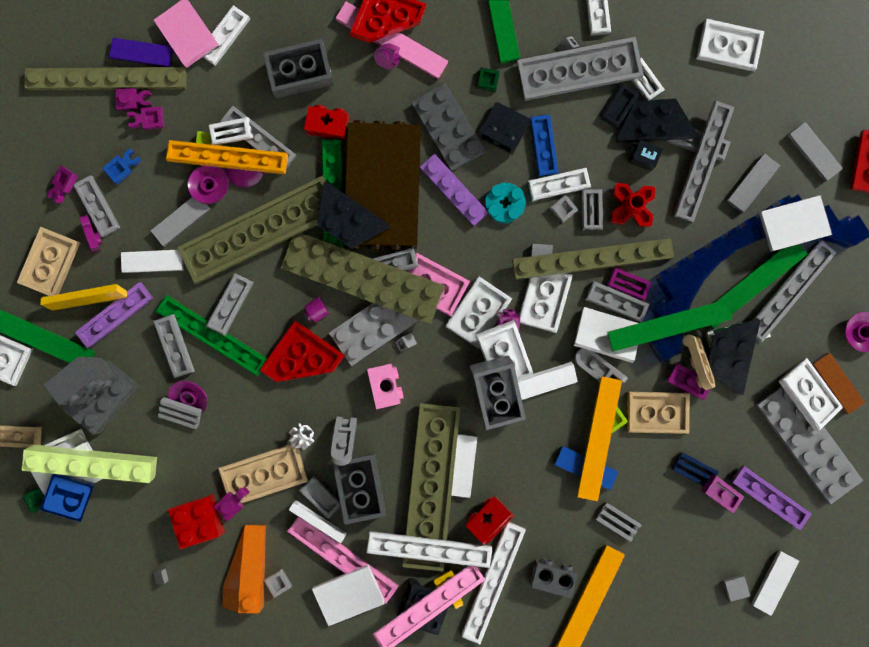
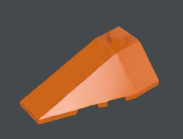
[222,525,266,613]

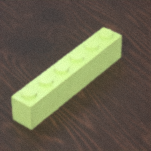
[22,445,157,483]

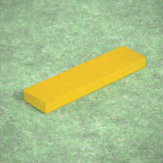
[41,284,127,311]

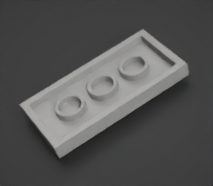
[329,303,418,366]

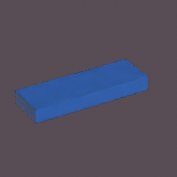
[530,114,559,177]
[554,446,618,490]

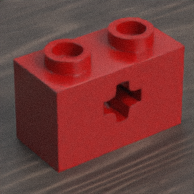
[304,105,350,142]
[466,496,515,545]

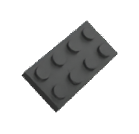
[411,83,486,172]

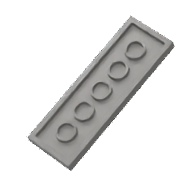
[517,37,644,101]
[755,386,863,504]

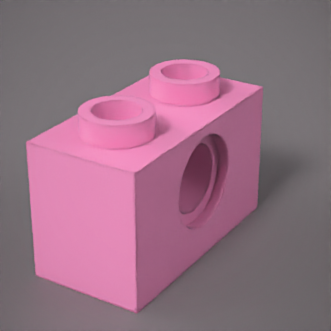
[367,364,404,409]

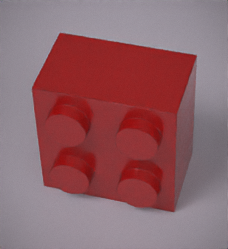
[168,493,225,549]

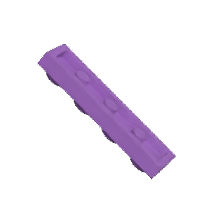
[420,154,489,227]
[75,282,154,348]
[730,465,812,531]

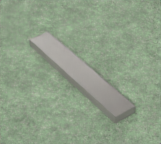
[673,100,735,223]
[753,240,836,343]

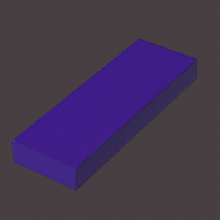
[109,38,173,67]

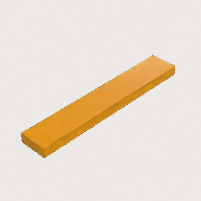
[166,140,288,175]
[577,376,622,501]
[555,544,625,647]

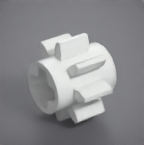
[289,423,314,450]

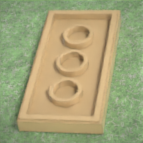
[218,444,309,503]

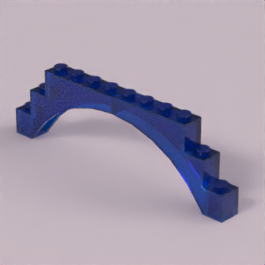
[647,194,869,362]

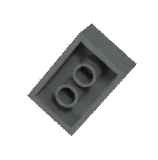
[263,39,334,99]
[469,355,526,430]
[43,357,117,406]
[62,361,140,435]
[333,453,387,525]

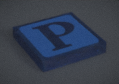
[40,474,95,522]

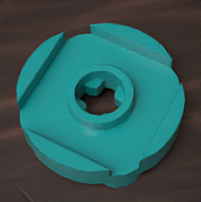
[485,183,526,224]

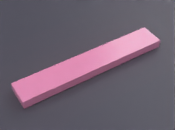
[336,2,448,80]
[287,516,398,603]
[372,566,485,647]

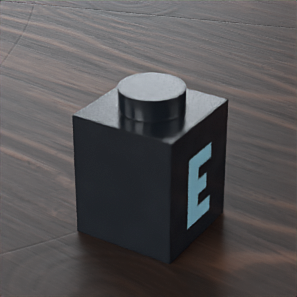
[628,140,663,171]

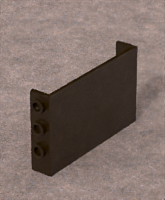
[345,120,421,251]

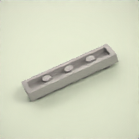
[221,106,297,169]

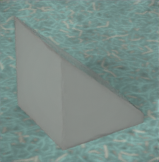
[557,36,579,51]
[395,333,417,353]
[153,568,169,584]

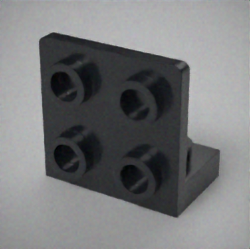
[478,102,531,155]
[396,577,448,635]

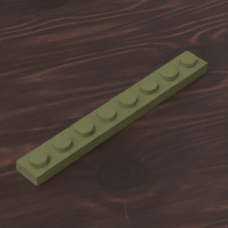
[25,67,187,90]
[512,238,674,280]

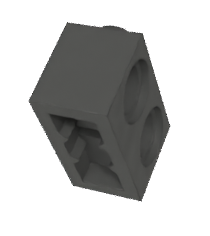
[529,558,578,599]

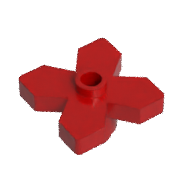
[611,183,656,228]

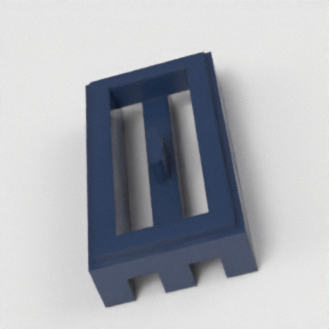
[672,452,719,486]

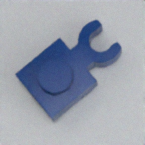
[102,149,141,185]

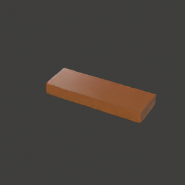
[812,353,865,414]

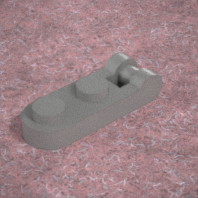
[575,348,628,383]
[331,416,357,466]

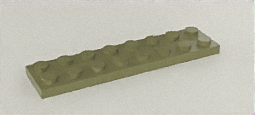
[177,176,325,284]
[281,233,445,324]
[403,403,461,572]

